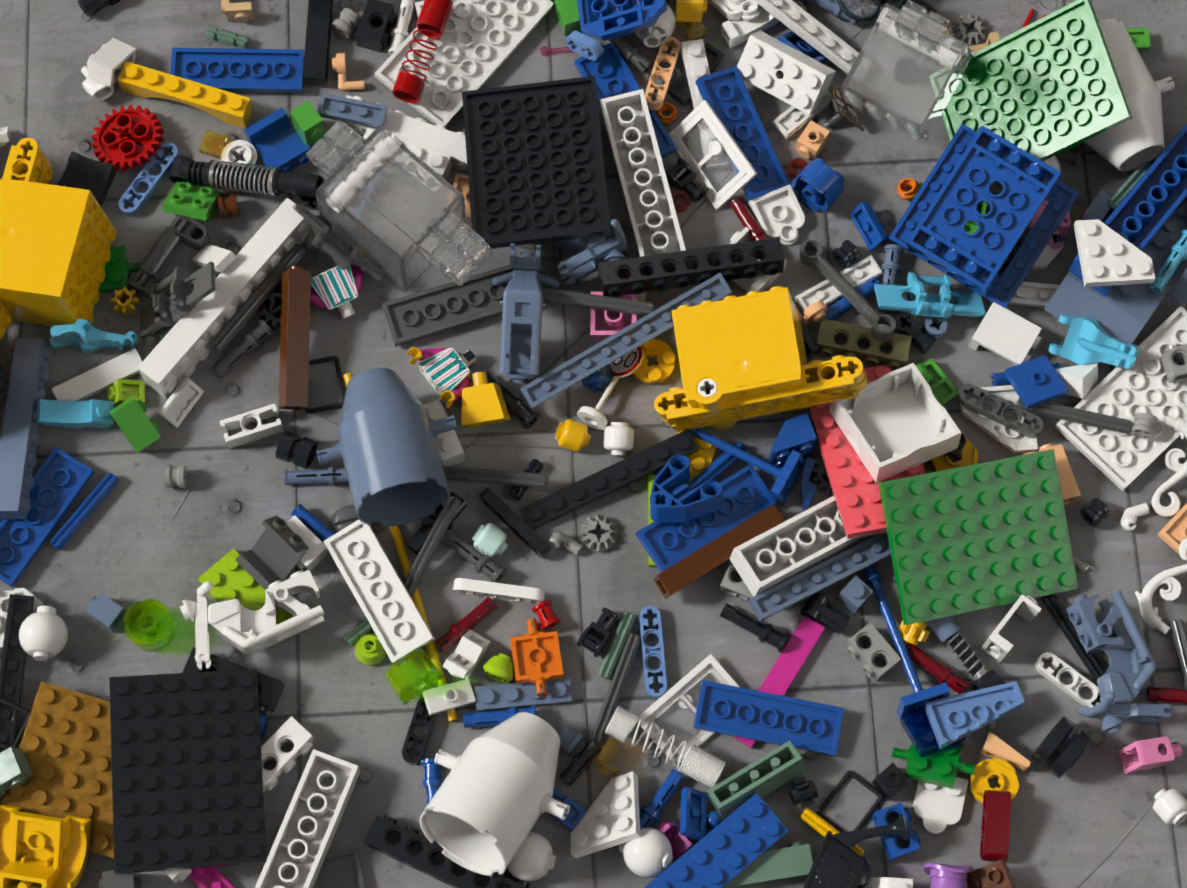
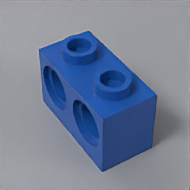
[871,802,921,862]

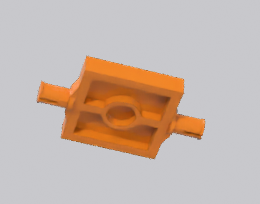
[510,619,564,697]

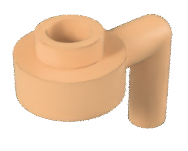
[332,53,365,91]
[794,300,828,327]

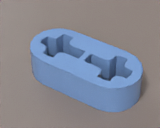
[565,31,604,61]

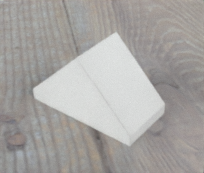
[1055,363,1098,399]

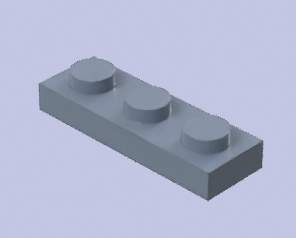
[317,93,388,130]

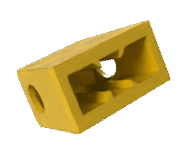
[461,372,510,428]

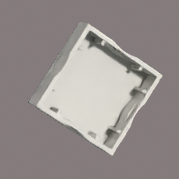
[830,363,961,483]

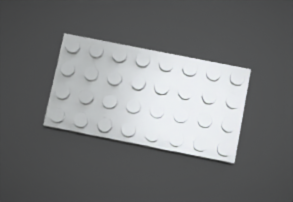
[374,0,554,127]
[1055,306,1187,491]

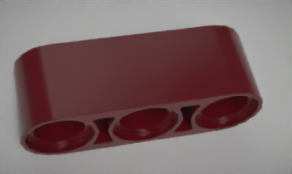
[980,790,1011,862]

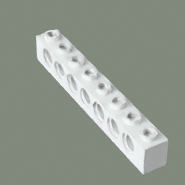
[163,716,314,884]

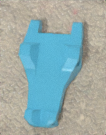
[1048,314,1139,369]
[50,319,138,354]

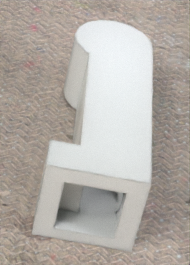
[721,7,779,49]

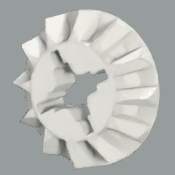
[221,140,257,167]

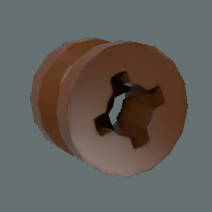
[217,194,240,219]

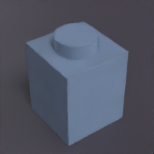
[837,576,874,615]
[86,592,128,632]

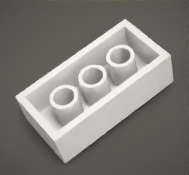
[737,31,836,115]

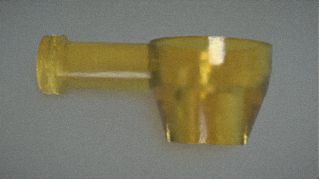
[675,17,708,41]

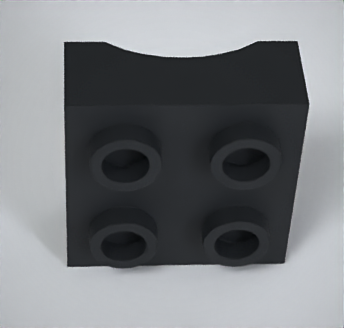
[57,152,116,206]

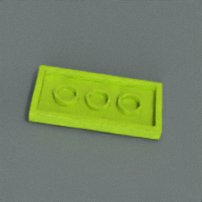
[198,548,294,624]

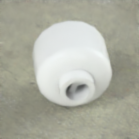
[604,422,634,456]
[1153,788,1187,825]

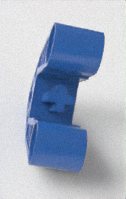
[650,455,722,523]

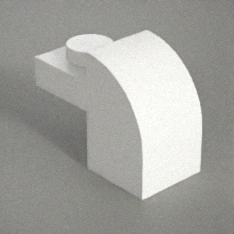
[443,630,490,679]

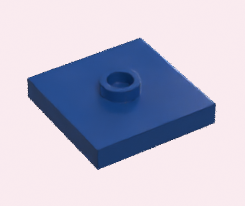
[1004,355,1069,409]

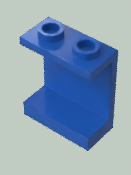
[244,107,313,172]

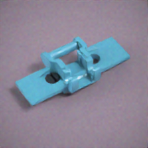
[874,272,986,318]

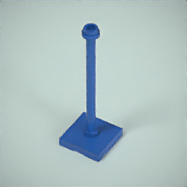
[663,422,805,505]
[864,570,950,720]

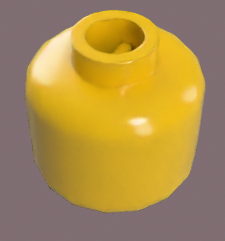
[555,419,591,452]

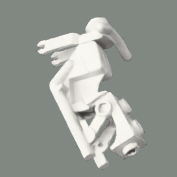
[180,570,325,670]

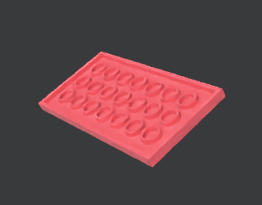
[807,365,925,539]

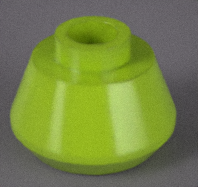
[354,633,387,665]
[483,653,514,684]

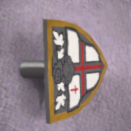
[824,85,864,131]

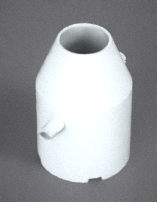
[1084,19,1175,171]
[419,712,570,876]

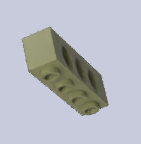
[816,319,912,370]

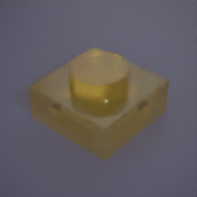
[199,130,228,159]

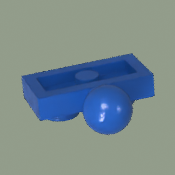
[680,787,723,841]

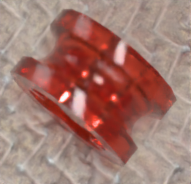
[787,158,807,180]
[671,190,690,213]

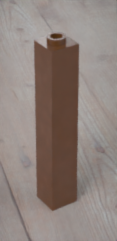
[279,266,311,410]
[653,504,785,599]

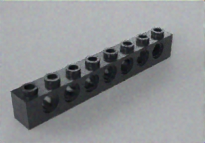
[598,237,785,297]
[364,815,530,888]

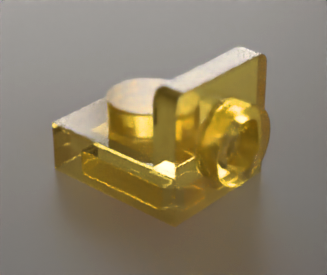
[595,736,620,777]

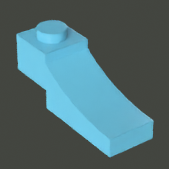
[37,399,114,429]

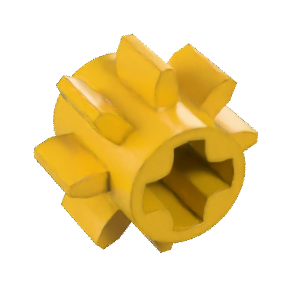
[110,286,141,316]
[899,620,930,645]

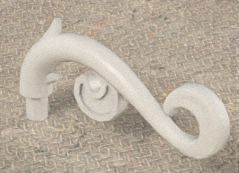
[1151,415,1187,517]
[1135,538,1187,635]

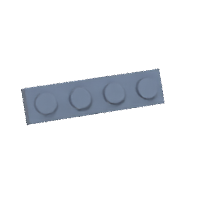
[474,678,572,712]

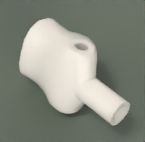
[81,66,114,102]

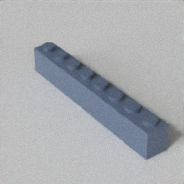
[0,338,51,519]

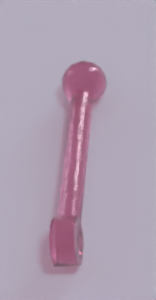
[540,46,571,56]

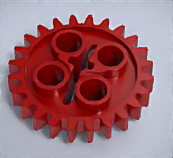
[91,104,164,173]

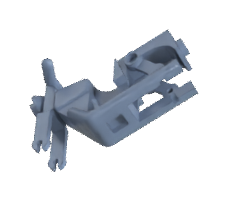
[554,219,628,286]
[492,243,560,383]
[1066,590,1172,734]

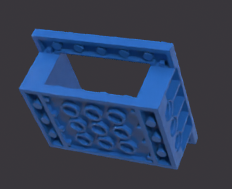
[889,123,1079,308]

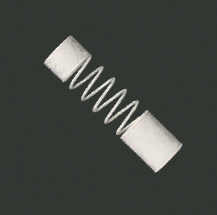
[605,706,726,788]

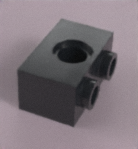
[355,0,397,53]

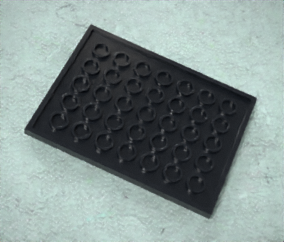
[462,76,611,251]
[109,669,267,874]

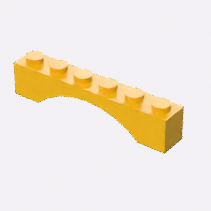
[117,61,254,129]

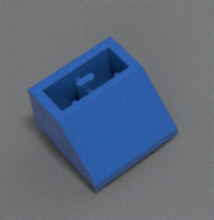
[768,413,817,467]

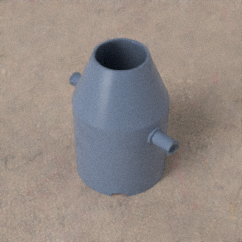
[316,368,458,527]

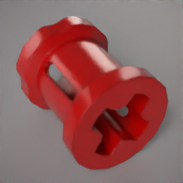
[532,600,561,631]

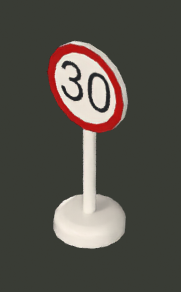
[577,346,644,430]

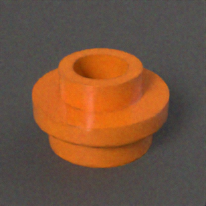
[655,102,678,124]
[897,178,920,200]

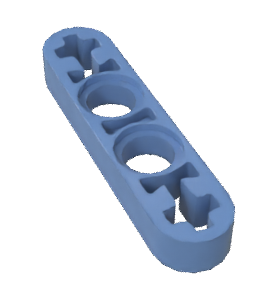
[119,142,179,217]
[639,606,667,699]

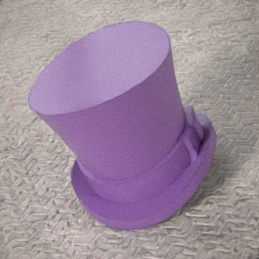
[924,863,973,888]

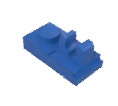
[849,201,890,252]

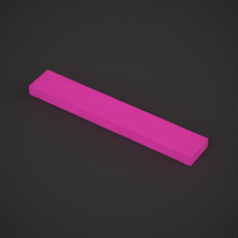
[731,616,825,748]

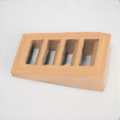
[980,732,1031,771]

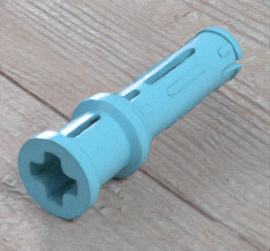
[1149,230,1187,294]

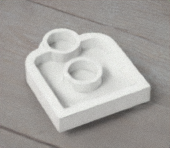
[708,0,761,20]
[748,184,805,246]
[912,777,969,834]

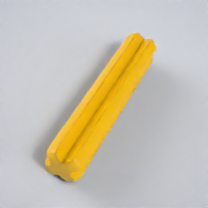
[800,808,864,857]

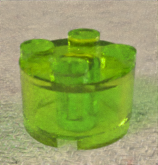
[123,599,176,652]
[385,649,443,705]

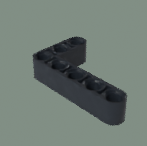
[303,0,333,85]

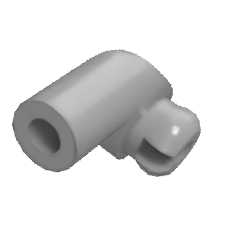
[549,531,583,556]

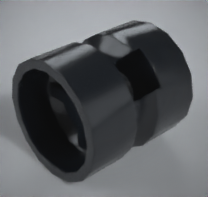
[276,430,318,469]

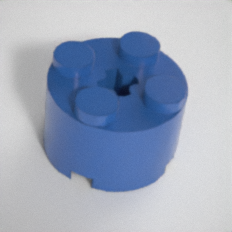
[791,158,844,212]

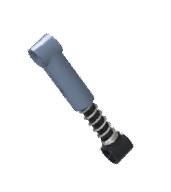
[893,576,1005,691]

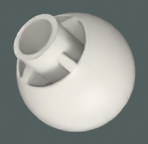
[634,5,676,48]
[19,606,68,661]
[619,828,673,877]
[507,832,556,882]

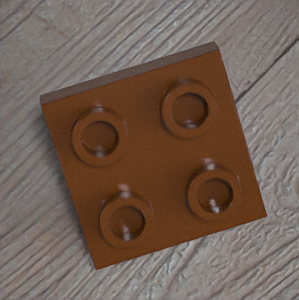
[966,859,1016,888]

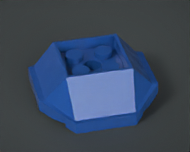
[577,0,667,41]

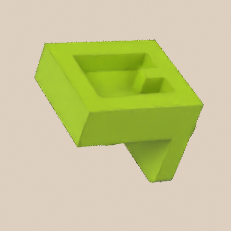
[108,379,145,408]

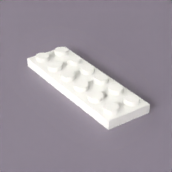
[323,520,435,664]

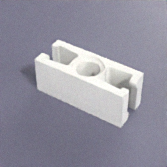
[219,403,284,449]

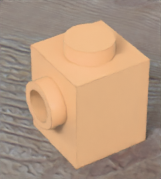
[795,121,830,161]

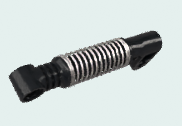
[169,155,327,210]

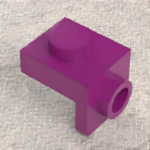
[657,821,695,861]

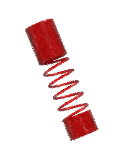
[392,0,453,103]

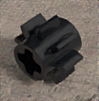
[788,777,818,809]

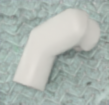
[1121,503,1149,531]

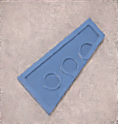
[924,681,1025,749]

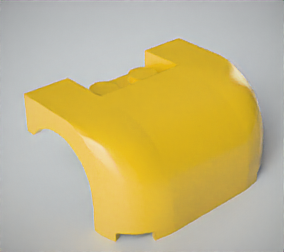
[0,805,91,888]

